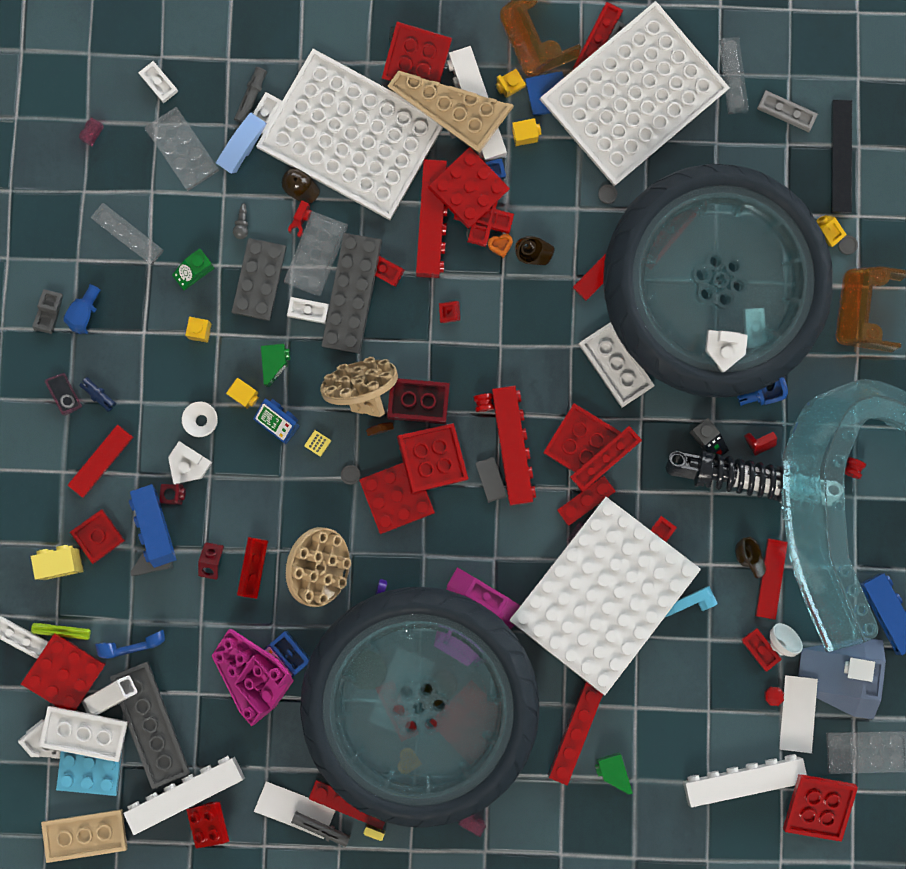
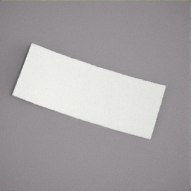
[779,675,818,753]
[254,782,335,839]

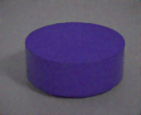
[375,579,387,595]

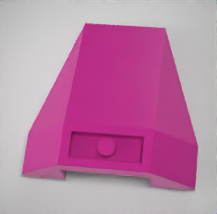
[434,567,521,666]
[212,629,294,726]

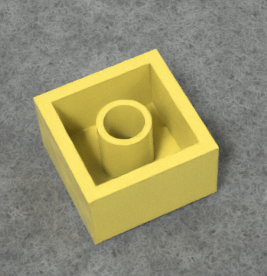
[31,545,84,580]

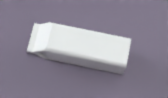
[81,676,137,715]

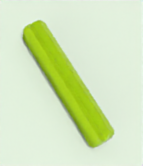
[31,623,91,640]

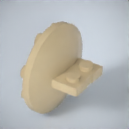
[320,357,398,417]
[286,527,351,607]

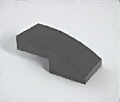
[32,289,63,334]
[475,457,507,503]

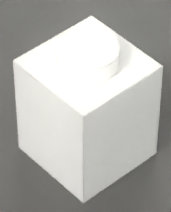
[844,658,875,682]

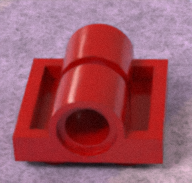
[186,801,229,849]

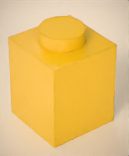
[512,118,541,146]
[185,317,212,343]
[226,378,259,409]

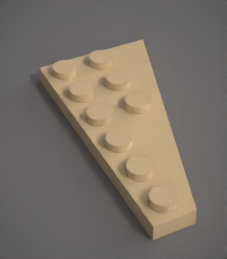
[388,71,514,153]

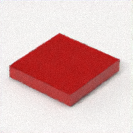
[70,509,125,564]

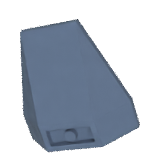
[798,637,886,719]

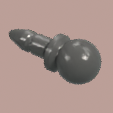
[233,203,248,239]

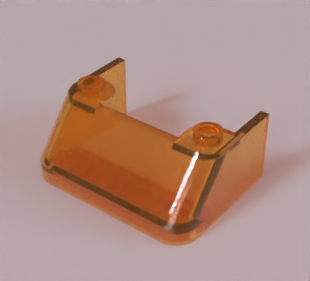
[500,0,581,76]
[836,266,906,352]

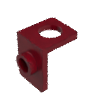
[160,483,186,505]
[198,542,224,580]

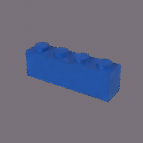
[129,484,177,568]
[859,573,906,655]

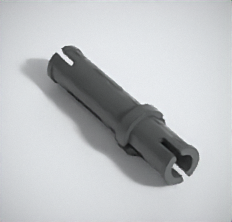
[234,67,267,124]
[291,811,351,848]

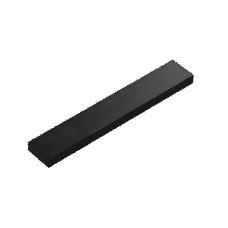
[831,100,852,214]

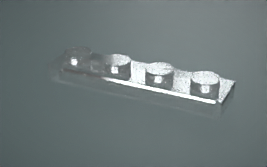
[719,37,749,115]
[91,203,164,266]

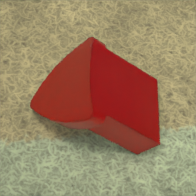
[744,432,777,456]

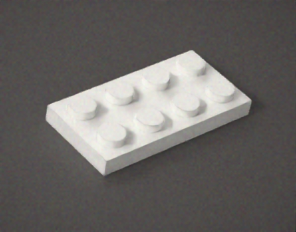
[579,322,655,408]
[39,706,128,762]

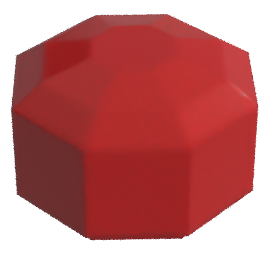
[764,687,784,706]

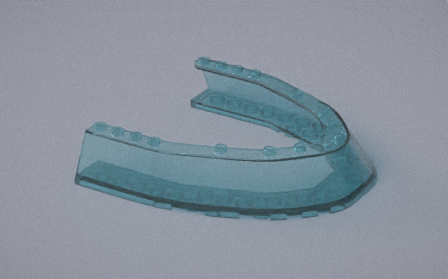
[781,379,906,652]

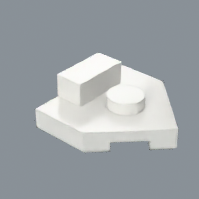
[705,330,748,372]
[168,441,213,485]
[18,719,61,759]

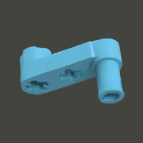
[664,586,718,618]

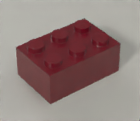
[387,378,450,424]

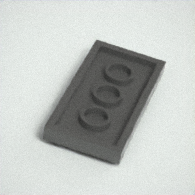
[232,238,287,321]

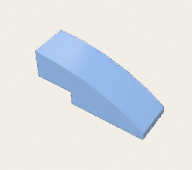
[216,113,267,174]

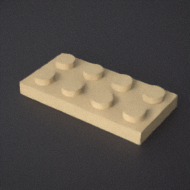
[41,809,128,863]

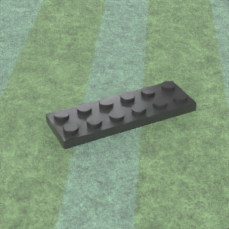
[322,233,382,354]
[110,662,190,789]

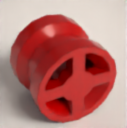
[473,393,495,412]
[842,457,866,479]

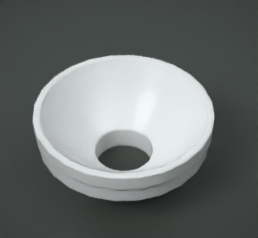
[182,402,218,437]
[770,623,803,657]

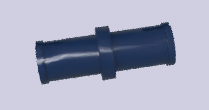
[79,377,116,412]

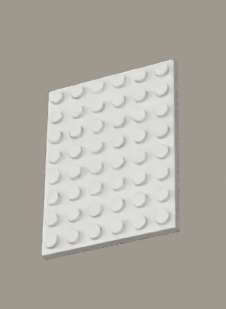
[540,1,730,186]
[256,49,443,220]
[509,497,701,696]

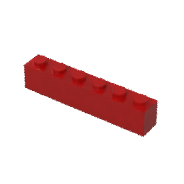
[416,159,448,278]
[492,386,536,506]
[547,680,603,786]

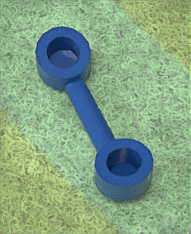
[95,630,165,659]

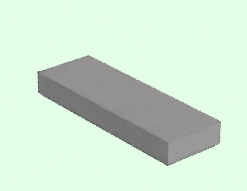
[757,90,818,132]

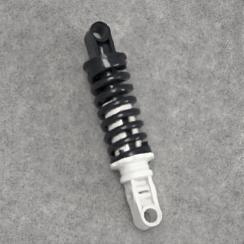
[665,450,843,506]

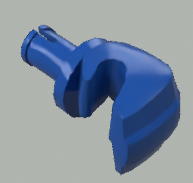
[63,284,101,334]
[737,377,788,406]

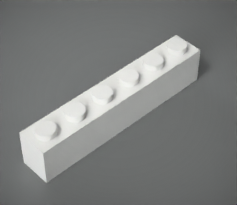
[446,46,507,162]
[683,754,807,807]
[123,756,245,835]

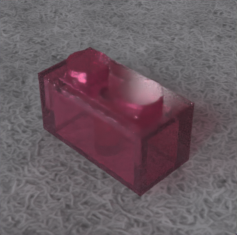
[79,117,104,146]
[458,815,486,837]

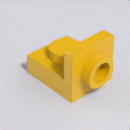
[495,69,526,98]
[816,215,847,247]

